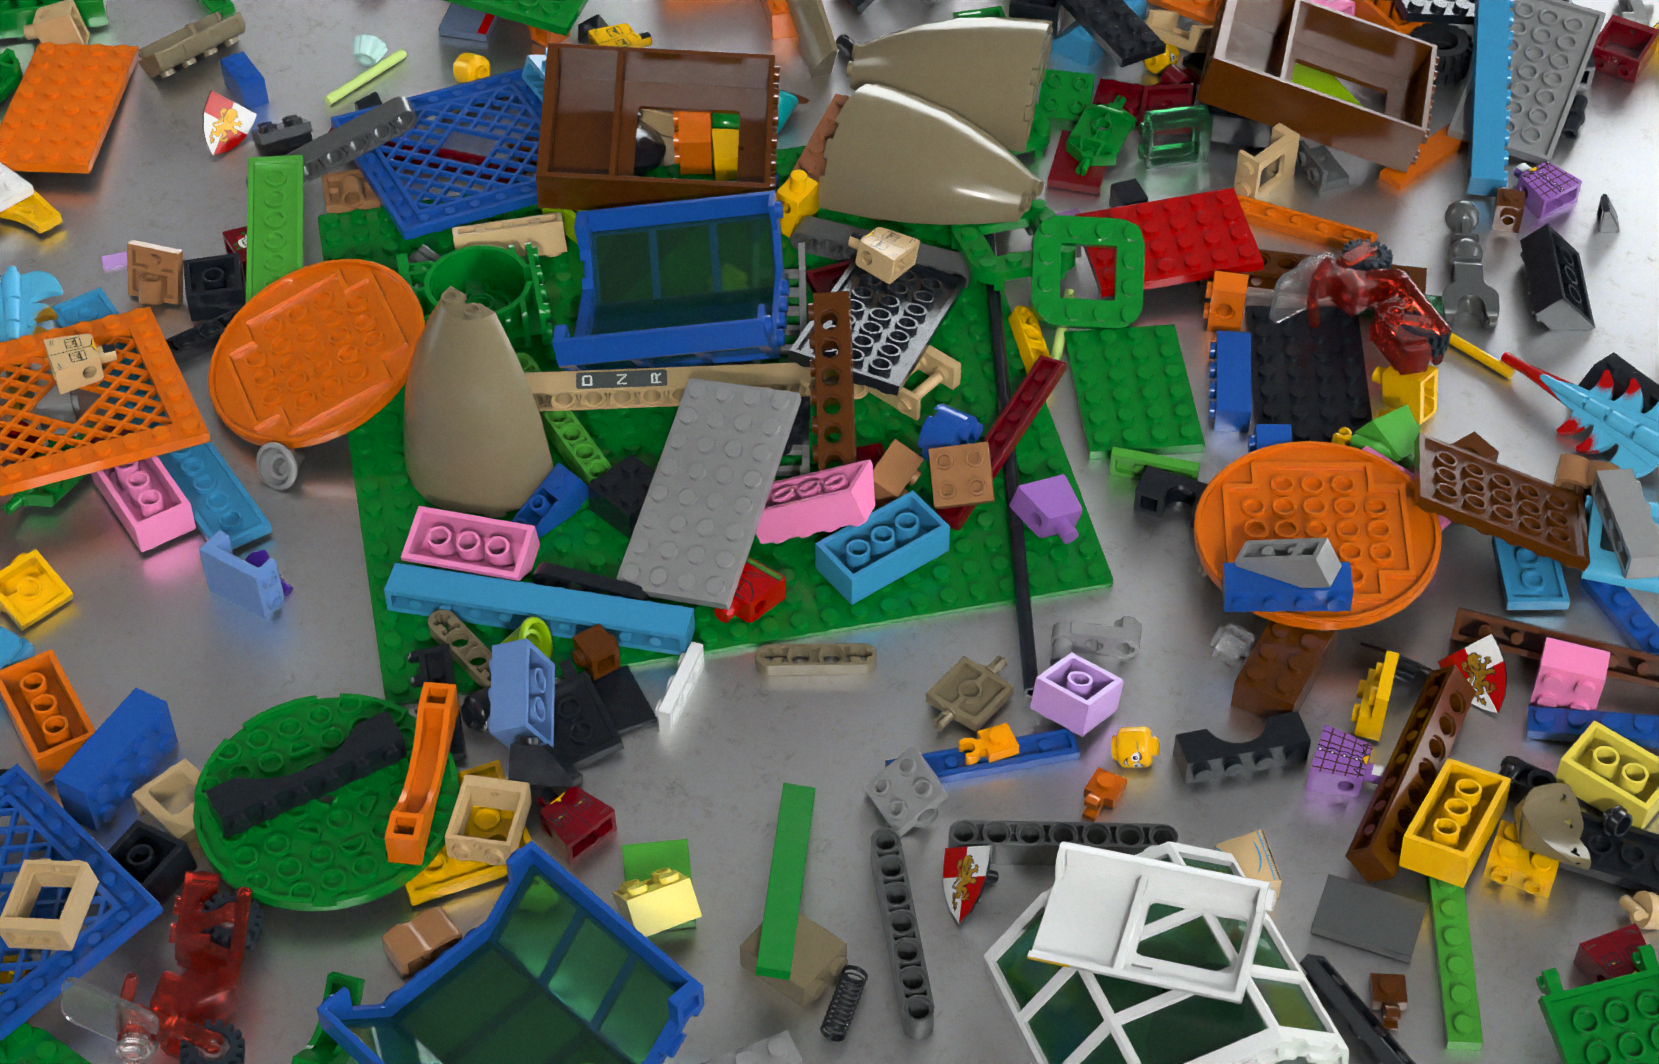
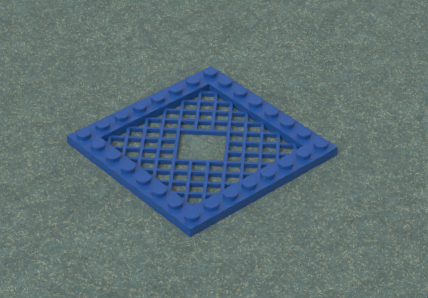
[331,68,542,240]
[0,764,164,1041]

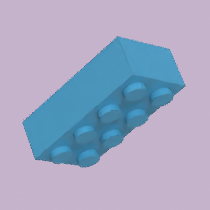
[815,490,950,605]

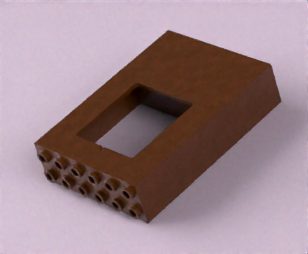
[1196,0,1440,173]
[536,43,780,210]

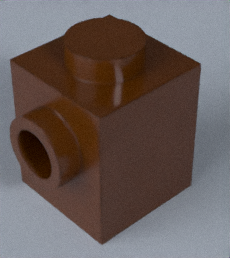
[1491,188,1525,233]
[571,624,621,681]

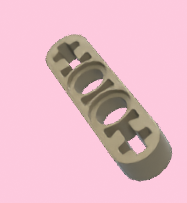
[428,609,492,689]
[755,643,877,676]

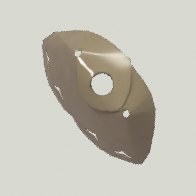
[1514,783,1591,870]

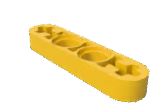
[1008,305,1051,374]

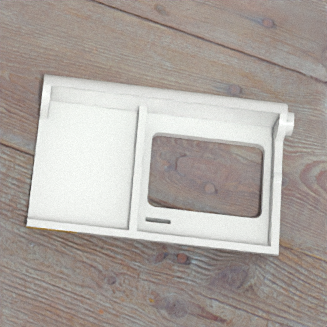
[1027,841,1276,1004]

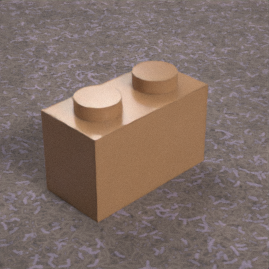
[873,439,924,508]

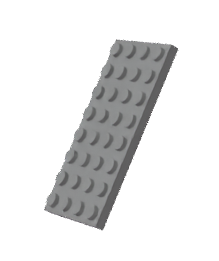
[1447,0,1606,164]
[616,378,802,610]

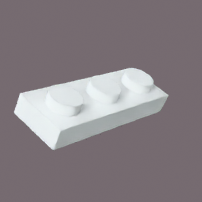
[655,641,704,734]

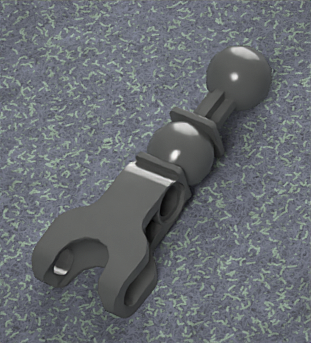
[1439,200,1500,328]

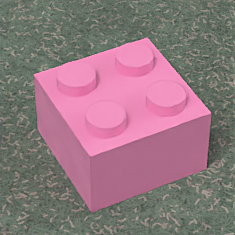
[1529,637,1611,711]

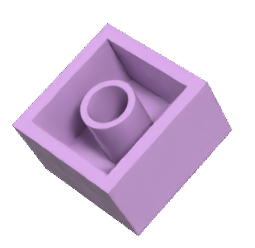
[1030,652,1124,737]

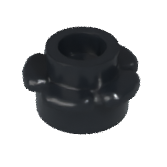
[1601,806,1633,838]

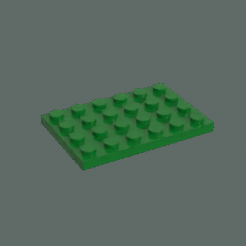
[1064,324,1205,460]

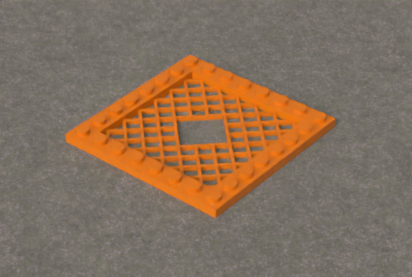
[0,306,211,497]

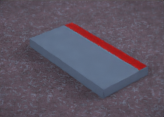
[438,3,499,42]

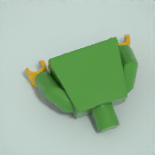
[1331,404,1421,469]

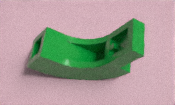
[292,971,365,1064]

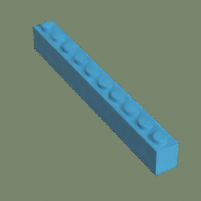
[1466,0,1514,197]
[384,563,695,655]

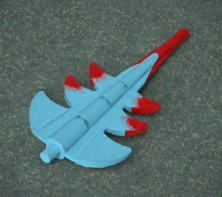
[1501,352,1659,478]

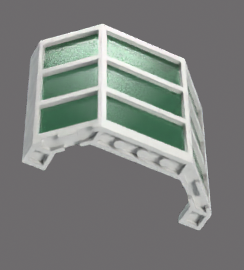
[983,841,1349,1064]

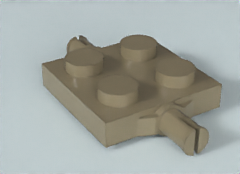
[925,655,1014,732]

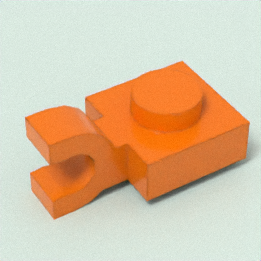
[1082,767,1128,822]

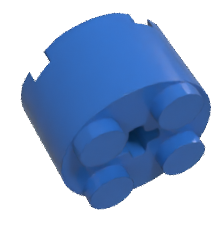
[918,404,983,462]

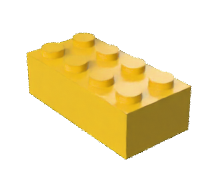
[1399,758,1511,888]

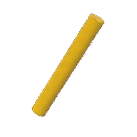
[1449,332,1515,379]

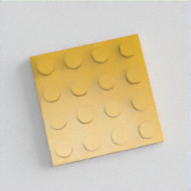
[404,760,531,906]

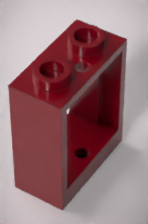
[1592,14,1659,83]

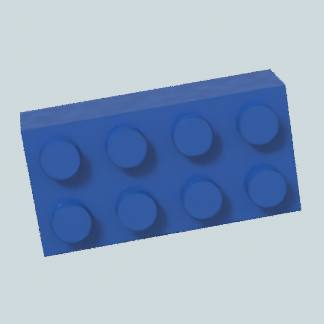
[53,688,178,832]

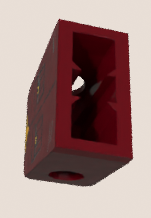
[538,786,617,865]
[1573,923,1647,984]

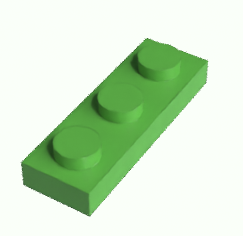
[1109,446,1200,481]

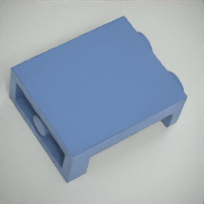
[199,530,285,619]

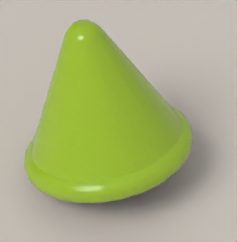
[500,617,553,659]

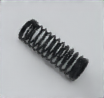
[820,965,868,1042]

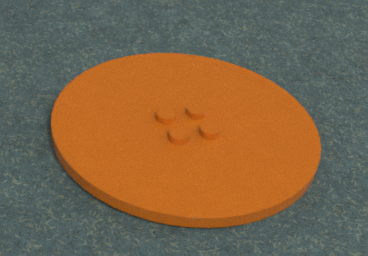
[208,259,425,449]
[1194,441,1442,630]

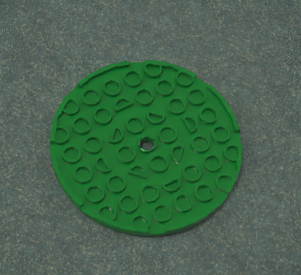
[193,693,459,911]

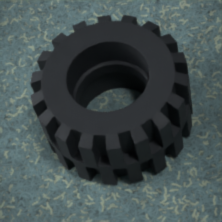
[1410,23,1473,86]

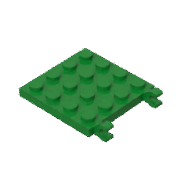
[1536,944,1659,1064]

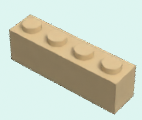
[452,212,567,257]

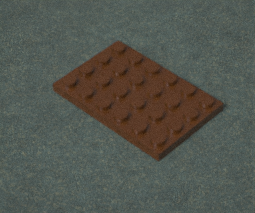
[1414,432,1590,571]

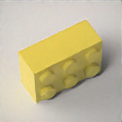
[1556,720,1659,830]

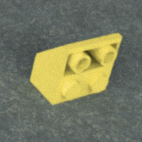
[612,867,702,937]

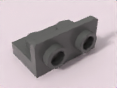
[1296,140,1349,192]

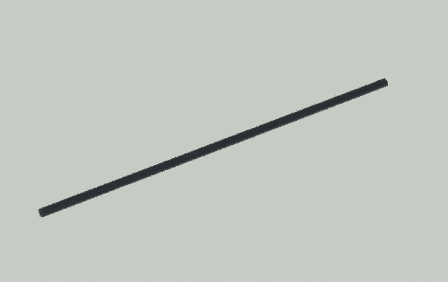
[984,233,1038,698]

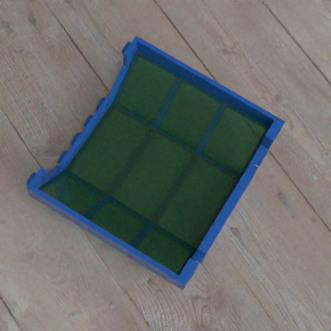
[552,190,790,371]
[316,840,704,1064]

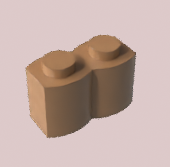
[1553,454,1620,502]
[382,906,462,979]

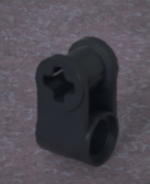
[1498,756,1557,804]

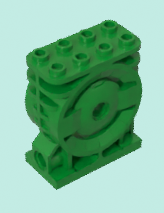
[396,242,553,350]

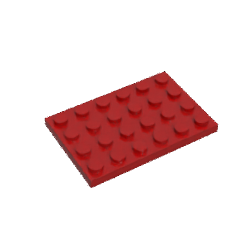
[1075,188,1264,297]

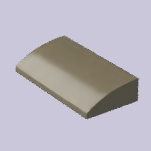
[786,0,838,78]

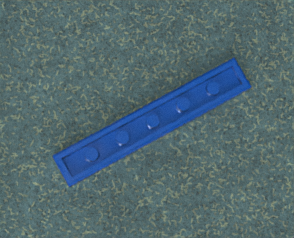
[885,728,1080,783]

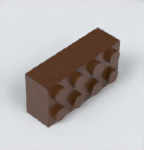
[1231,620,1339,719]

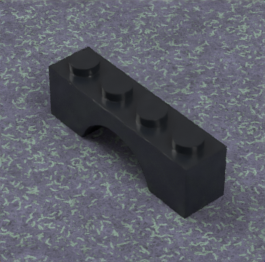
[1173,711,1311,784]

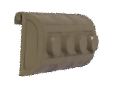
[138,11,245,79]

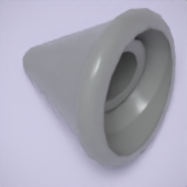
[256,442,305,490]

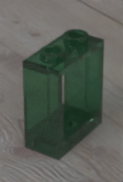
[1138,105,1213,169]

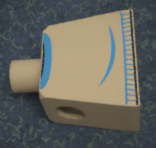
[1214,830,1282,900]

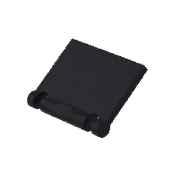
[590,665,657,735]

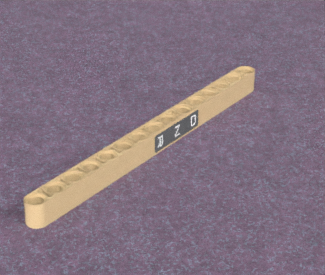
[524,363,869,412]

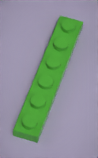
[1427,876,1483,1051]

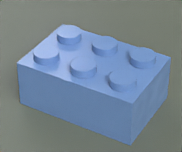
[487,638,555,750]

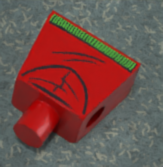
[714,557,786,623]

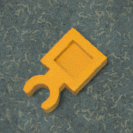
[958,722,1020,765]

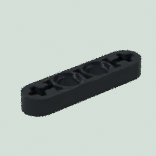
[166,309,240,365]
[532,562,649,601]

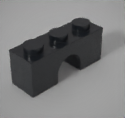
[1133,466,1208,528]

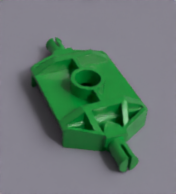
[1066,95,1136,176]
[2,425,94,516]

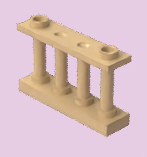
[868,345,961,421]

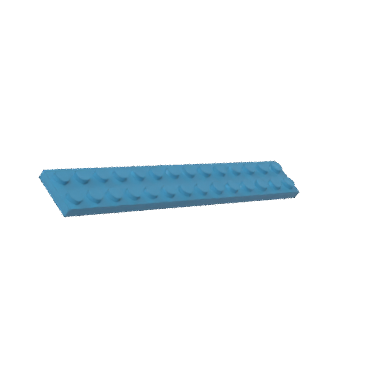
[51,287,272,550]

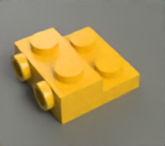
[0,549,73,631]
[1351,651,1399,741]
[1483,819,1559,898]

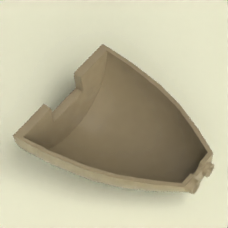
[846,17,1053,153]
[819,83,1044,225]
[403,286,553,518]

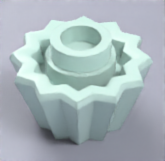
[353,33,388,67]

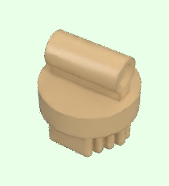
[1619,891,1659,930]

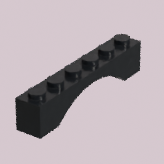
[205,711,407,838]

